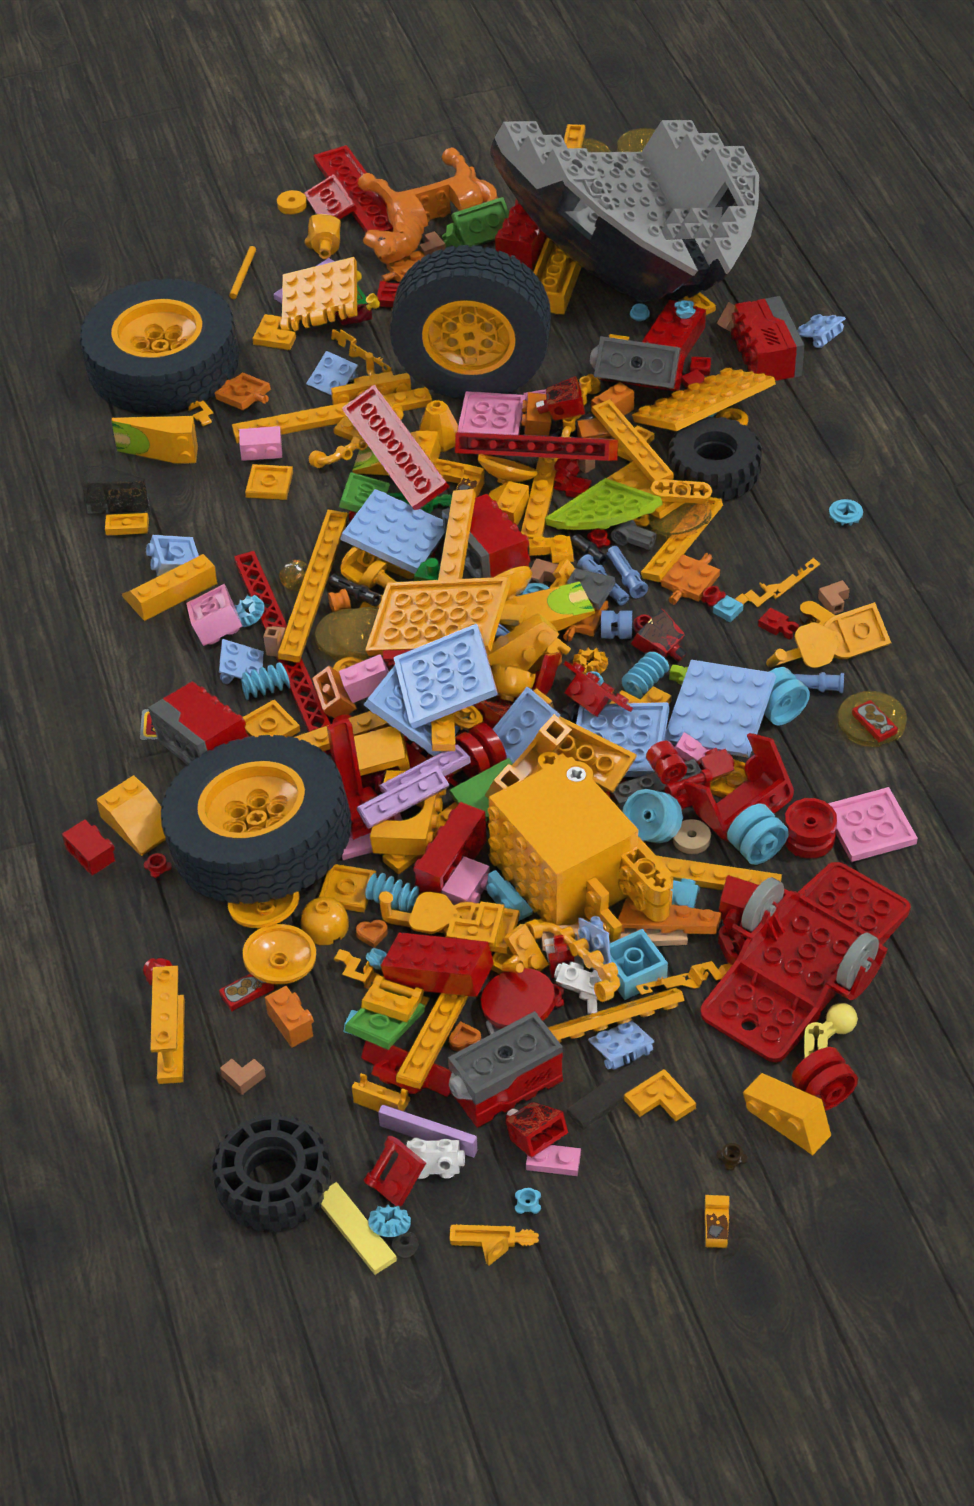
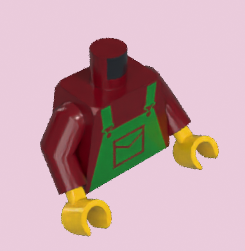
[327,270,380,325]

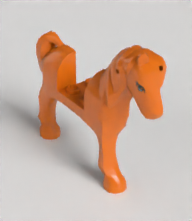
[358,147,498,264]

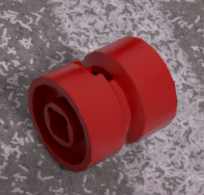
[646,741,687,784]

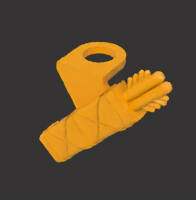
[450,1224,539,1266]

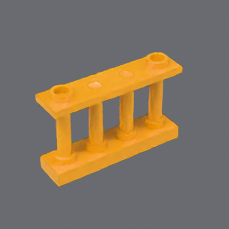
[151,966,185,1084]

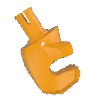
[305,214,341,259]
[341,546,397,589]

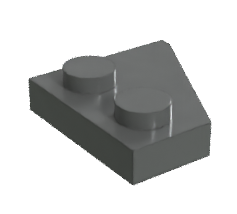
[567,568,616,610]

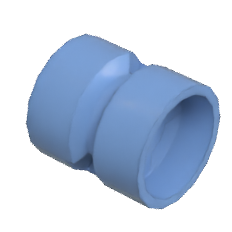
[601,610,632,639]

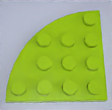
[545,478,663,530]

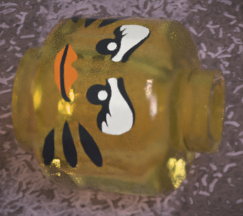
[279,559,308,591]

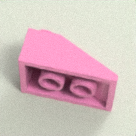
[186,584,242,646]

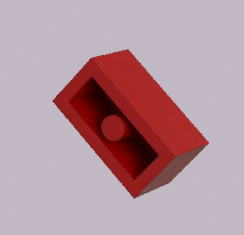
[62,820,115,875]

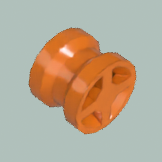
[328,589,351,614]

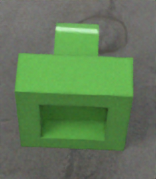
[442,223,463,248]

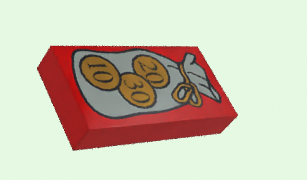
[852,700,898,742]
[219,974,274,1012]

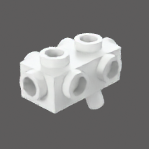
[554,962,605,1015]
[407,1138,465,1179]

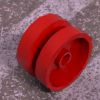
[455,722,507,778]
[785,798,837,858]
[791,1047,858,1111]

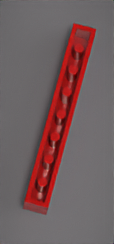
[455,432,618,461]

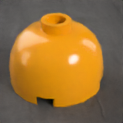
[491,664,536,702]
[301,897,349,945]

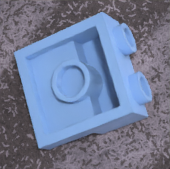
[146,535,199,576]

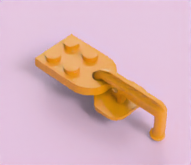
[766,602,891,668]
[379,891,520,954]

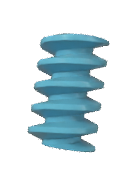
[622,652,669,699]
[241,662,290,700]
[365,873,419,913]

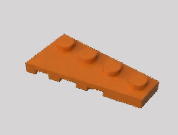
[618,897,721,934]

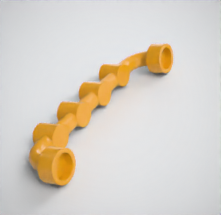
[561,374,601,437]
[309,402,404,468]
[525,919,620,1002]

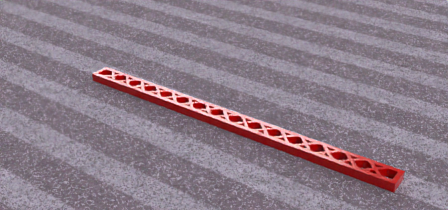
[234,551,331,755]

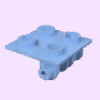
[797,314,846,348]
[306,351,358,396]
[219,639,264,684]
[578,916,611,969]
[588,1020,654,1070]

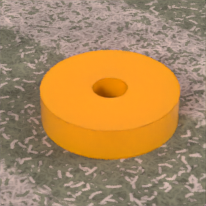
[277,190,307,214]

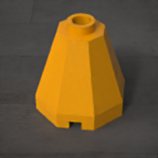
[418,400,458,452]

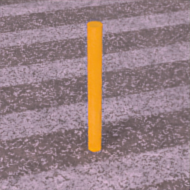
[229,246,256,299]

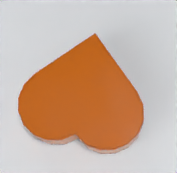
[356,920,388,948]
[449,1021,481,1052]

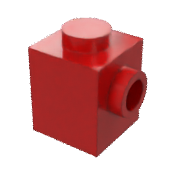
[697,748,735,780]

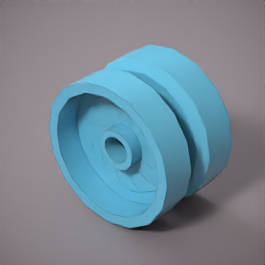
[764,667,810,725]
[622,789,683,843]
[727,804,788,865]

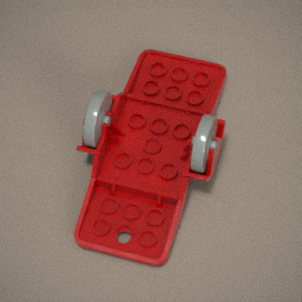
[701,862,911,1062]

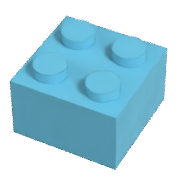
[610,929,668,1000]

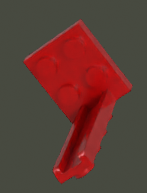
[326,718,395,840]

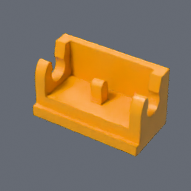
[352,1073,410,1112]

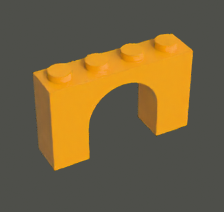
[485,714,572,799]
[370,770,446,855]

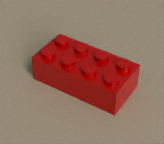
[642,300,706,359]
[414,802,487,896]
[381,933,494,997]

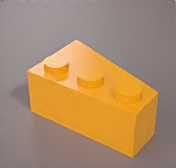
[486,613,559,671]
[743,1073,831,1155]

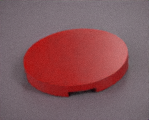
[481,968,555,1029]

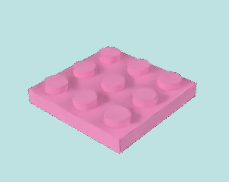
[457,391,525,435]
[828,787,918,862]

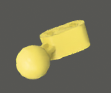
[804,1003,858,1058]

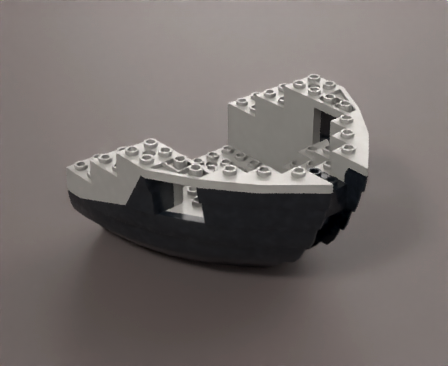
[490,120,759,302]

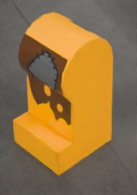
[456,464,485,498]
[799,601,836,626]
[704,1195,729,1248]

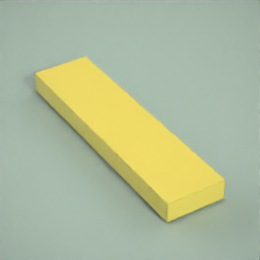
[321,1182,397,1275]

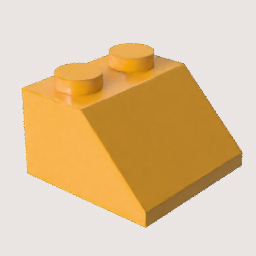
[489,481,529,525]

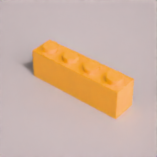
[122,554,217,621]

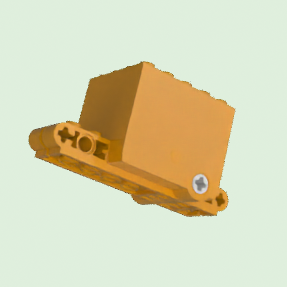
[488,752,674,926]

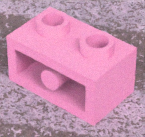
[239,426,282,461]
[339,654,389,703]
[442,857,490,905]

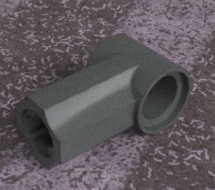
[611,520,656,550]

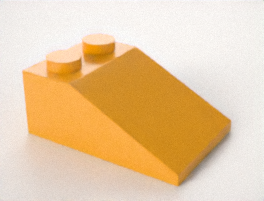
[96,775,166,856]

